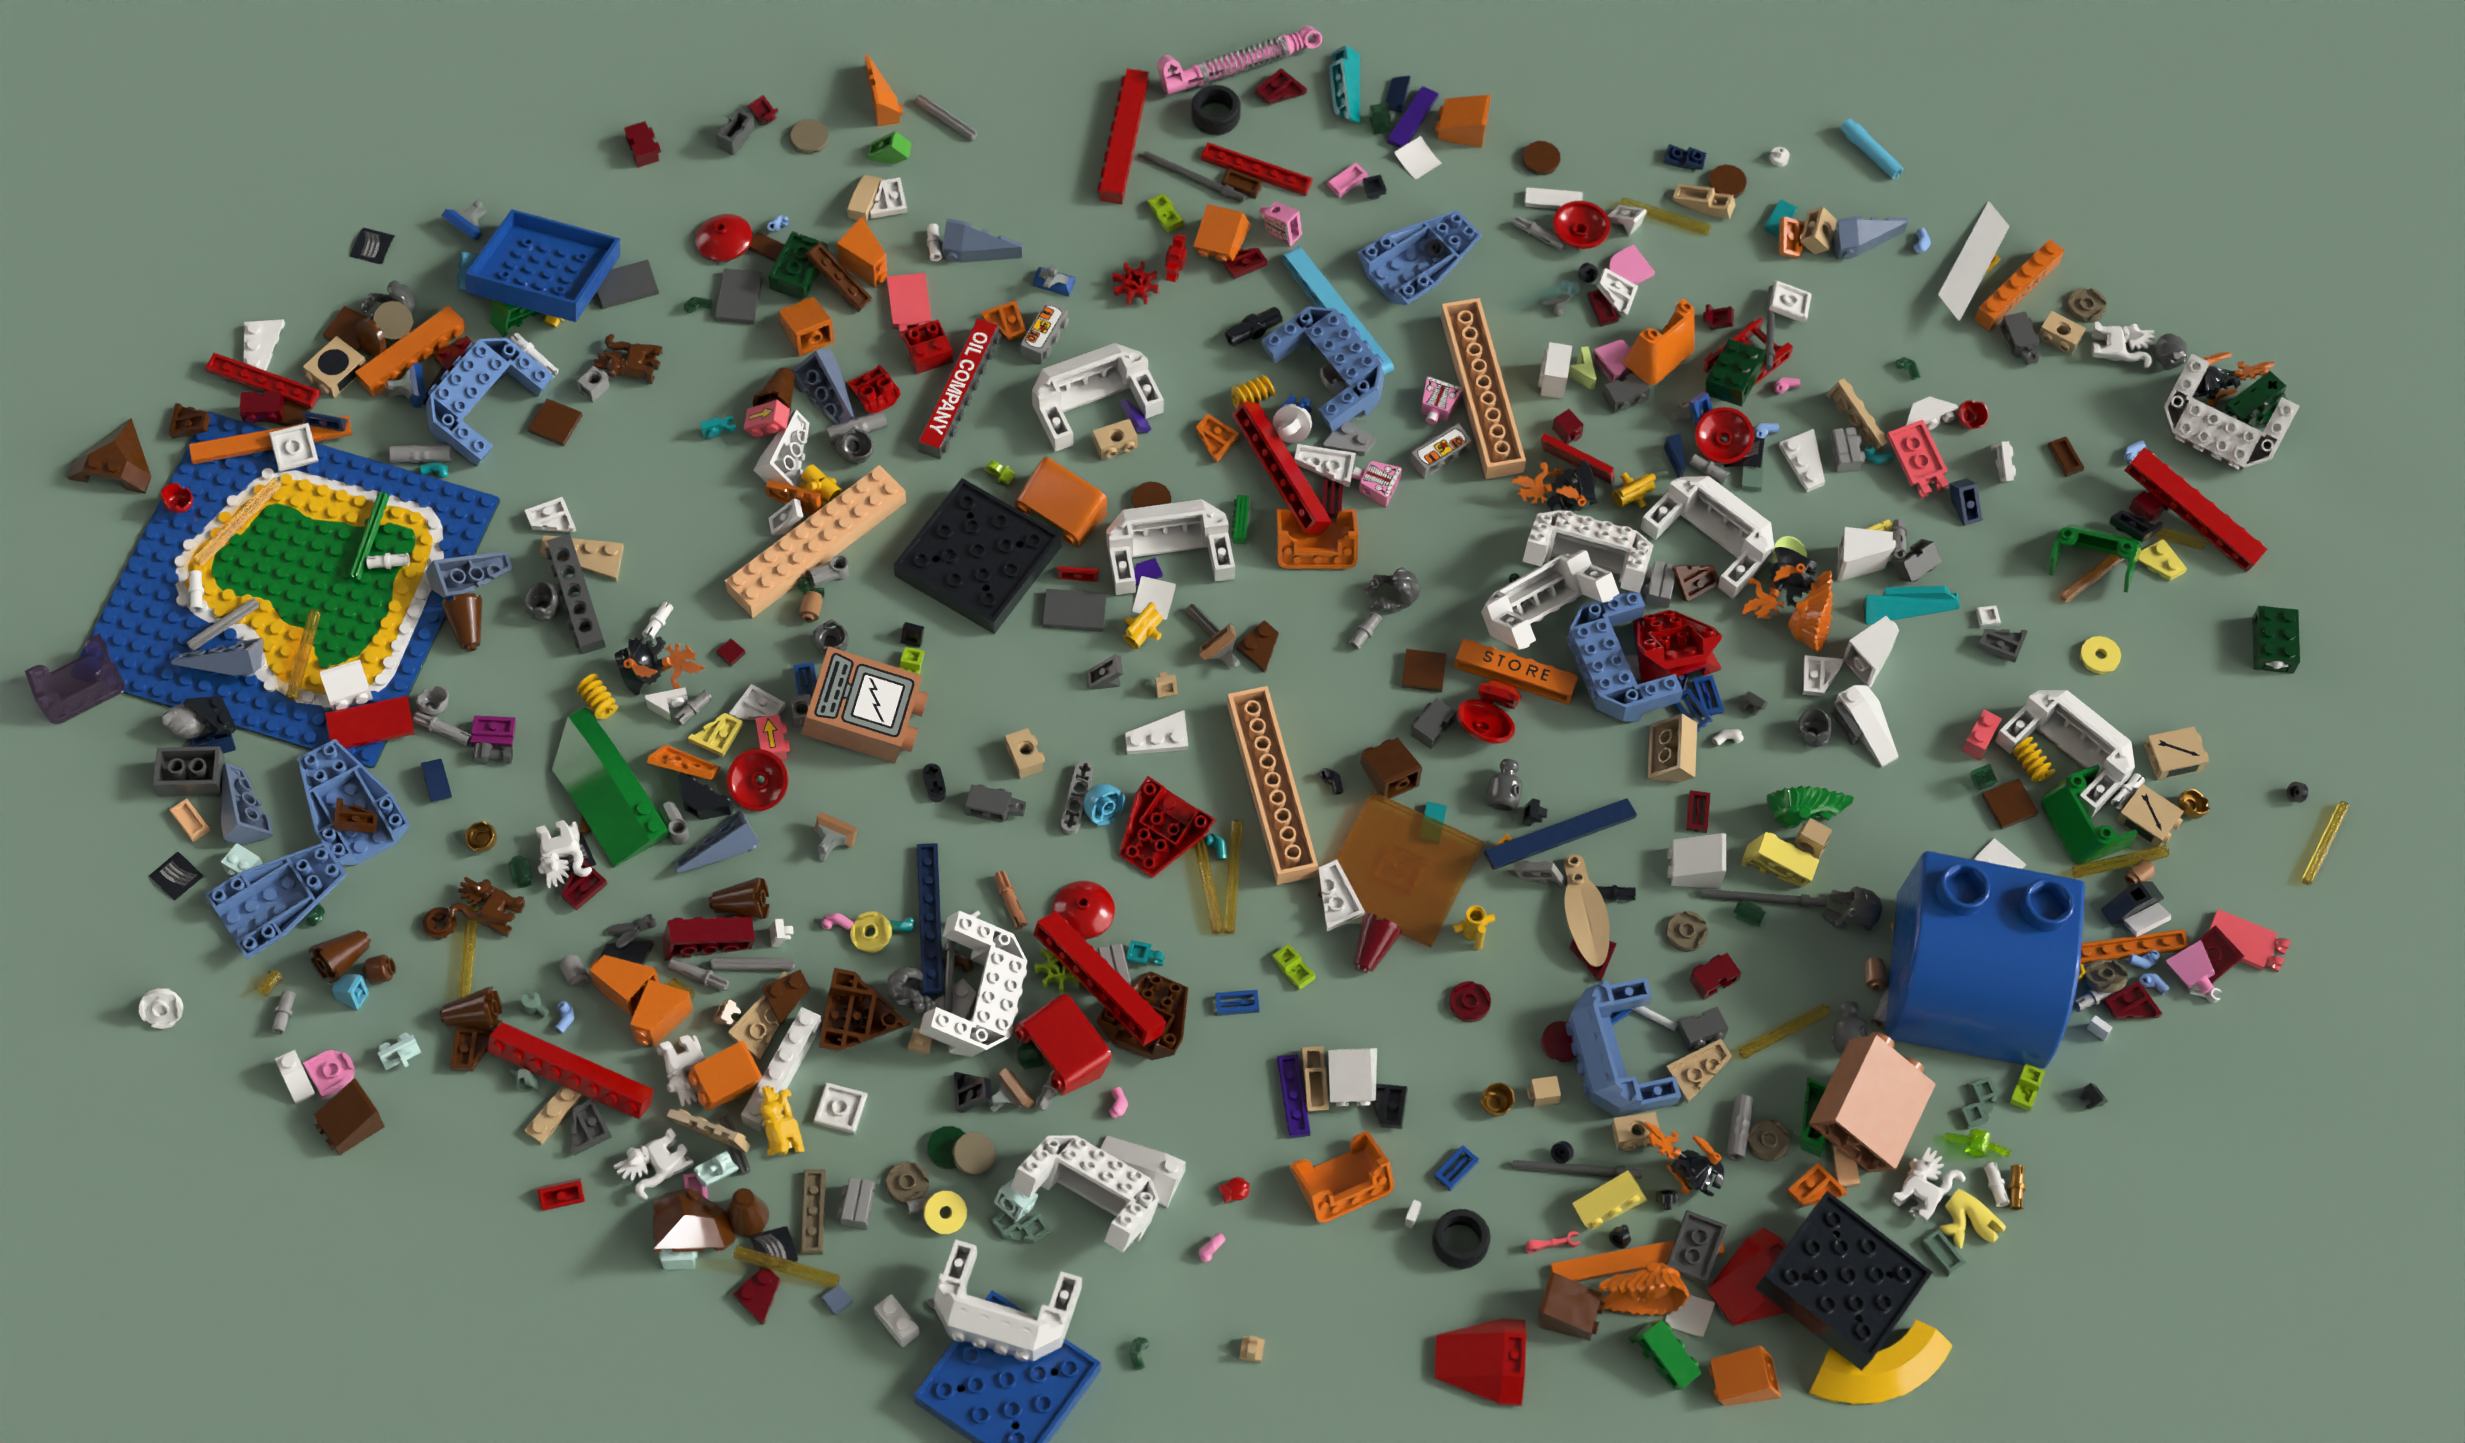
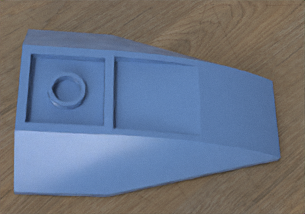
[1357,210,1482,305]
[298,739,410,865]
[205,842,347,959]

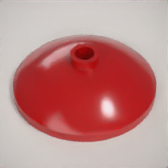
[1553,201,1610,249]
[695,214,753,262]
[1695,407,1754,464]
[1457,699,1515,744]
[727,749,789,811]
[1052,881,1115,940]

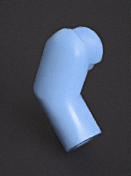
[767,215,789,231]
[1913,228,1930,254]
[1754,423,1779,438]
[2124,440,2146,463]
[2128,950,2160,969]
[2139,973,2170,995]
[554,1001,574,1034]

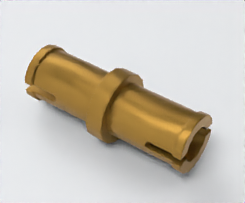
[2008,1165,2026,1210]

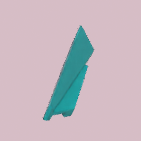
[1329,45,1360,124]
[1863,586,1960,625]

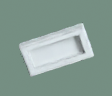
[2124,903,2171,937]

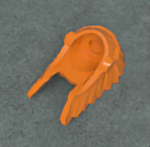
[1788,570,1833,652]
[1599,1261,1690,1317]

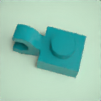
[700,416,737,439]
[1126,940,1165,966]

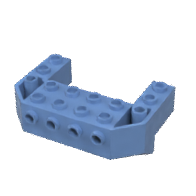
[1261,306,1384,432]
[426,338,554,466]
[1567,591,1683,722]
[1566,977,1681,1117]

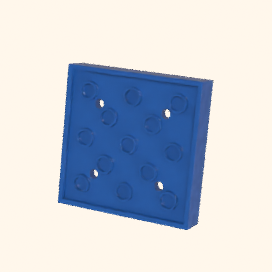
[465,209,620,322]
[914,1290,1101,1443]

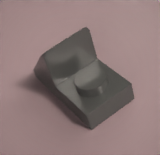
[1087,654,1123,690]

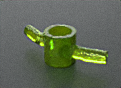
[1945,1129,2011,1158]

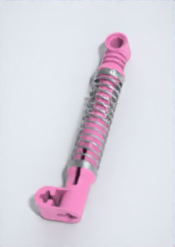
[1157,25,1322,96]

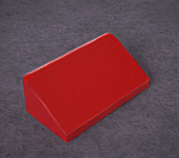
[1058,566,1099,582]
[537,1178,585,1211]

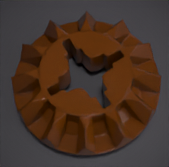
[422,907,457,940]

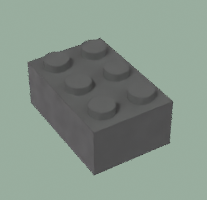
[153,746,225,796]

